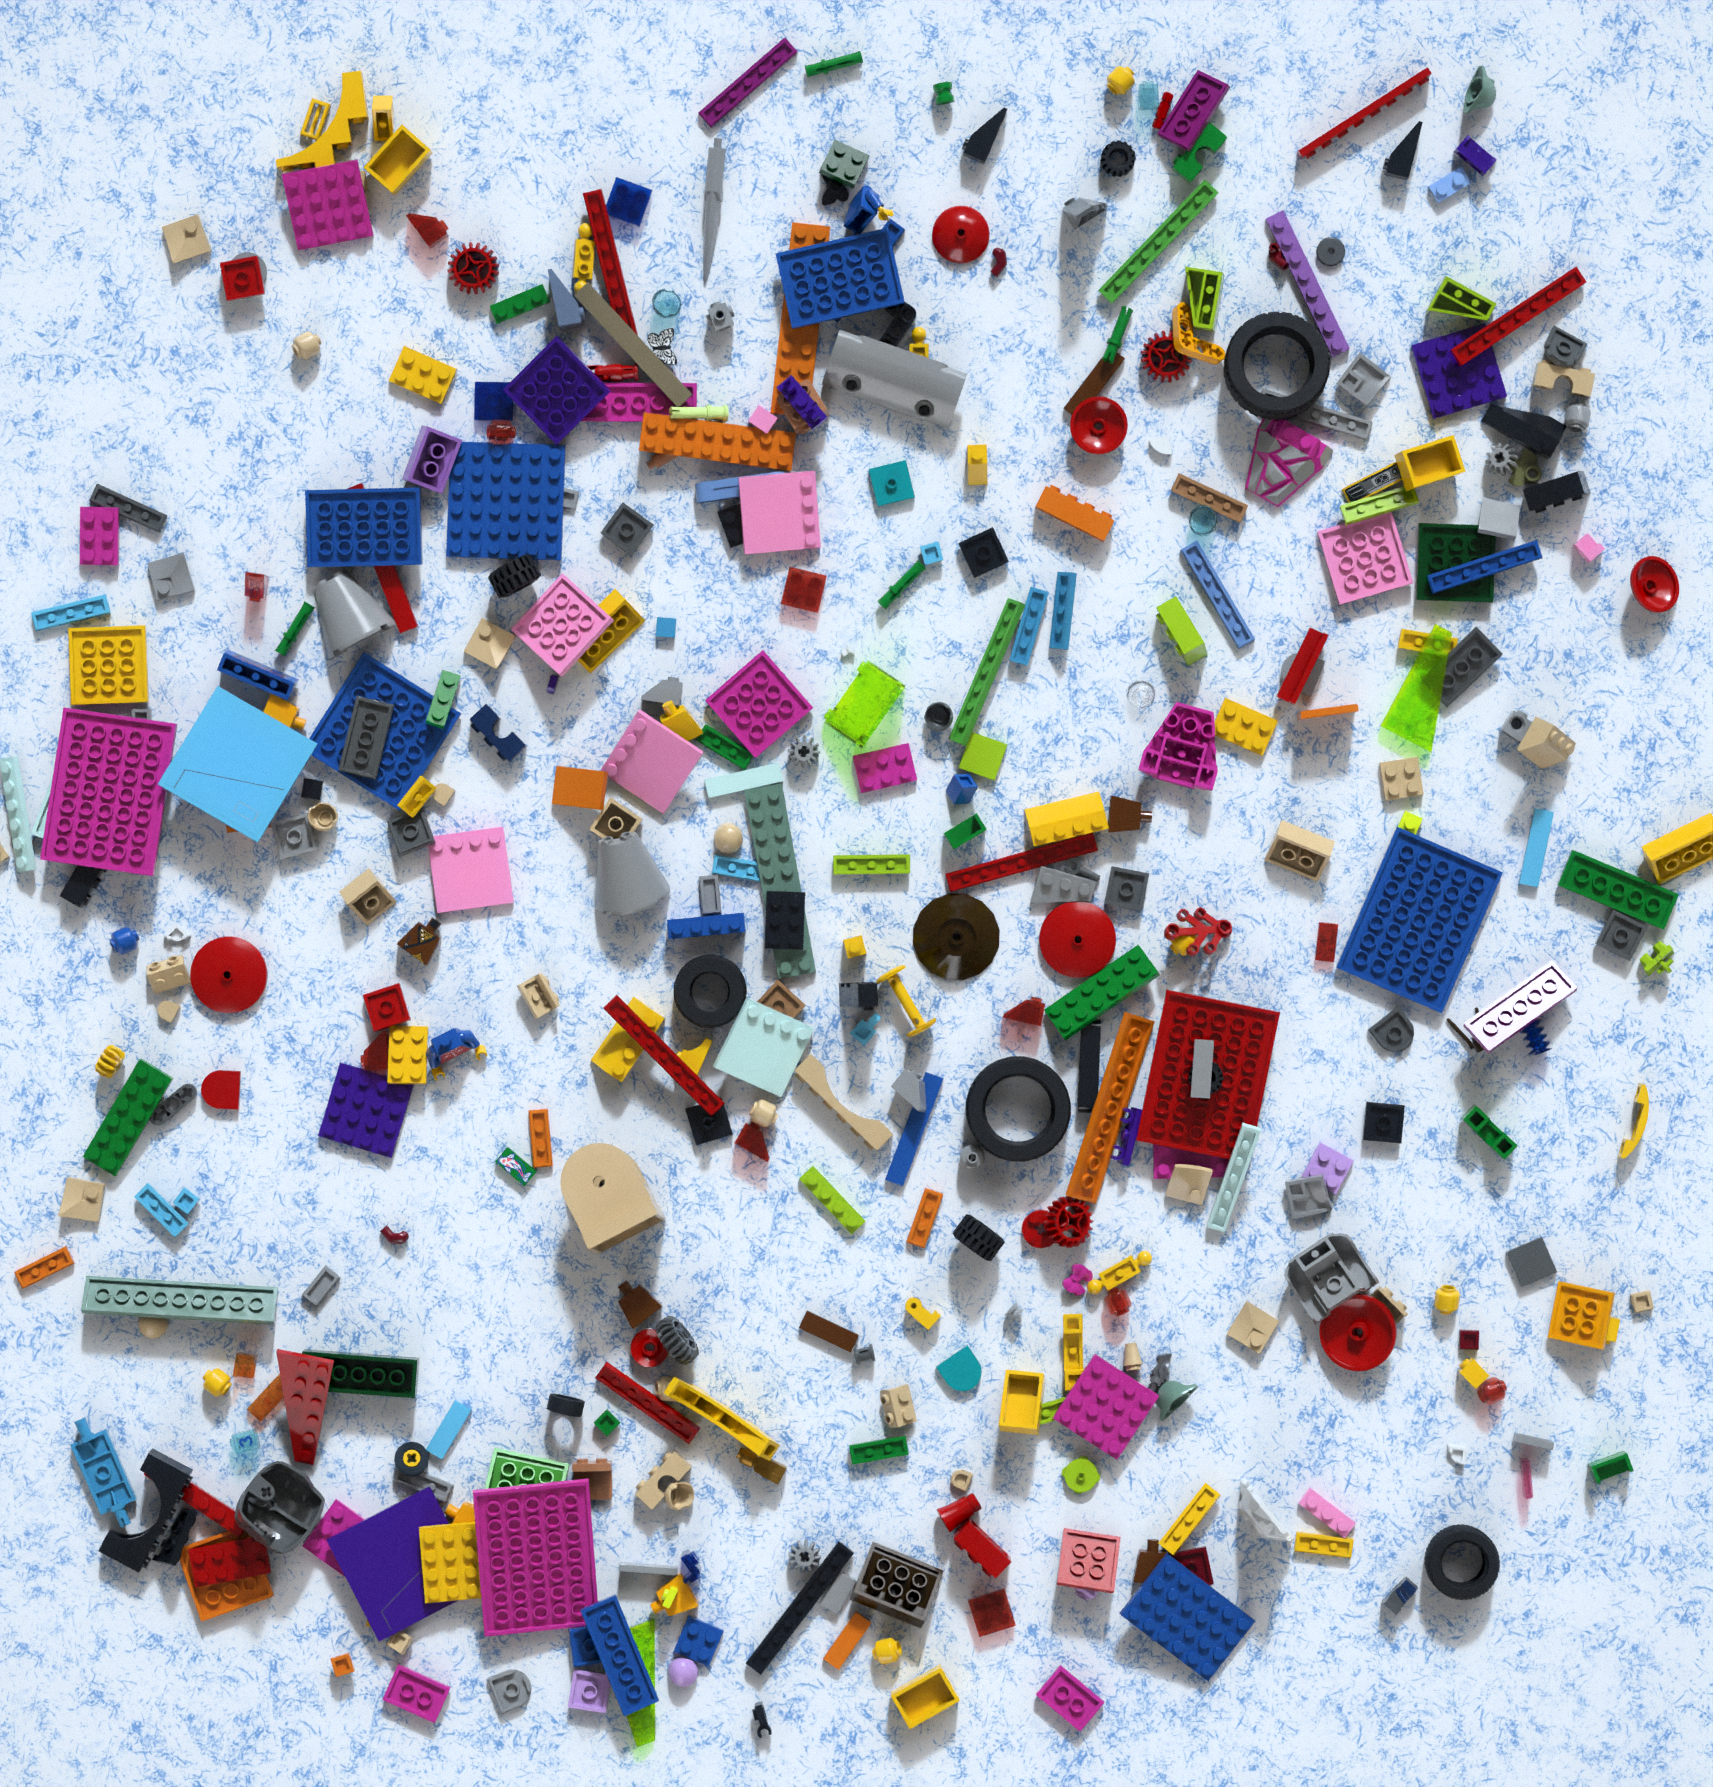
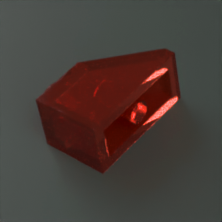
[406,213,449,249]
[244,572,269,602]
[1003,996,1045,1026]
[361,1031,389,1070]
[734,1121,770,1162]

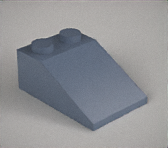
[548,269,586,331]

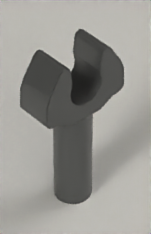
[1065,858,1100,882]

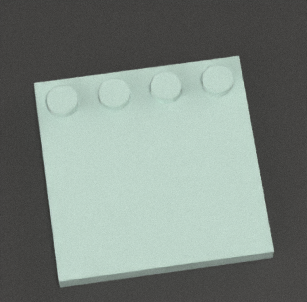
[713,997,815,1097]

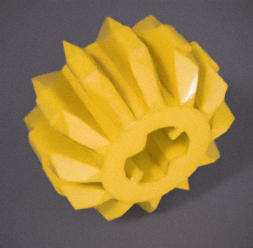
[95,1045,125,1078]

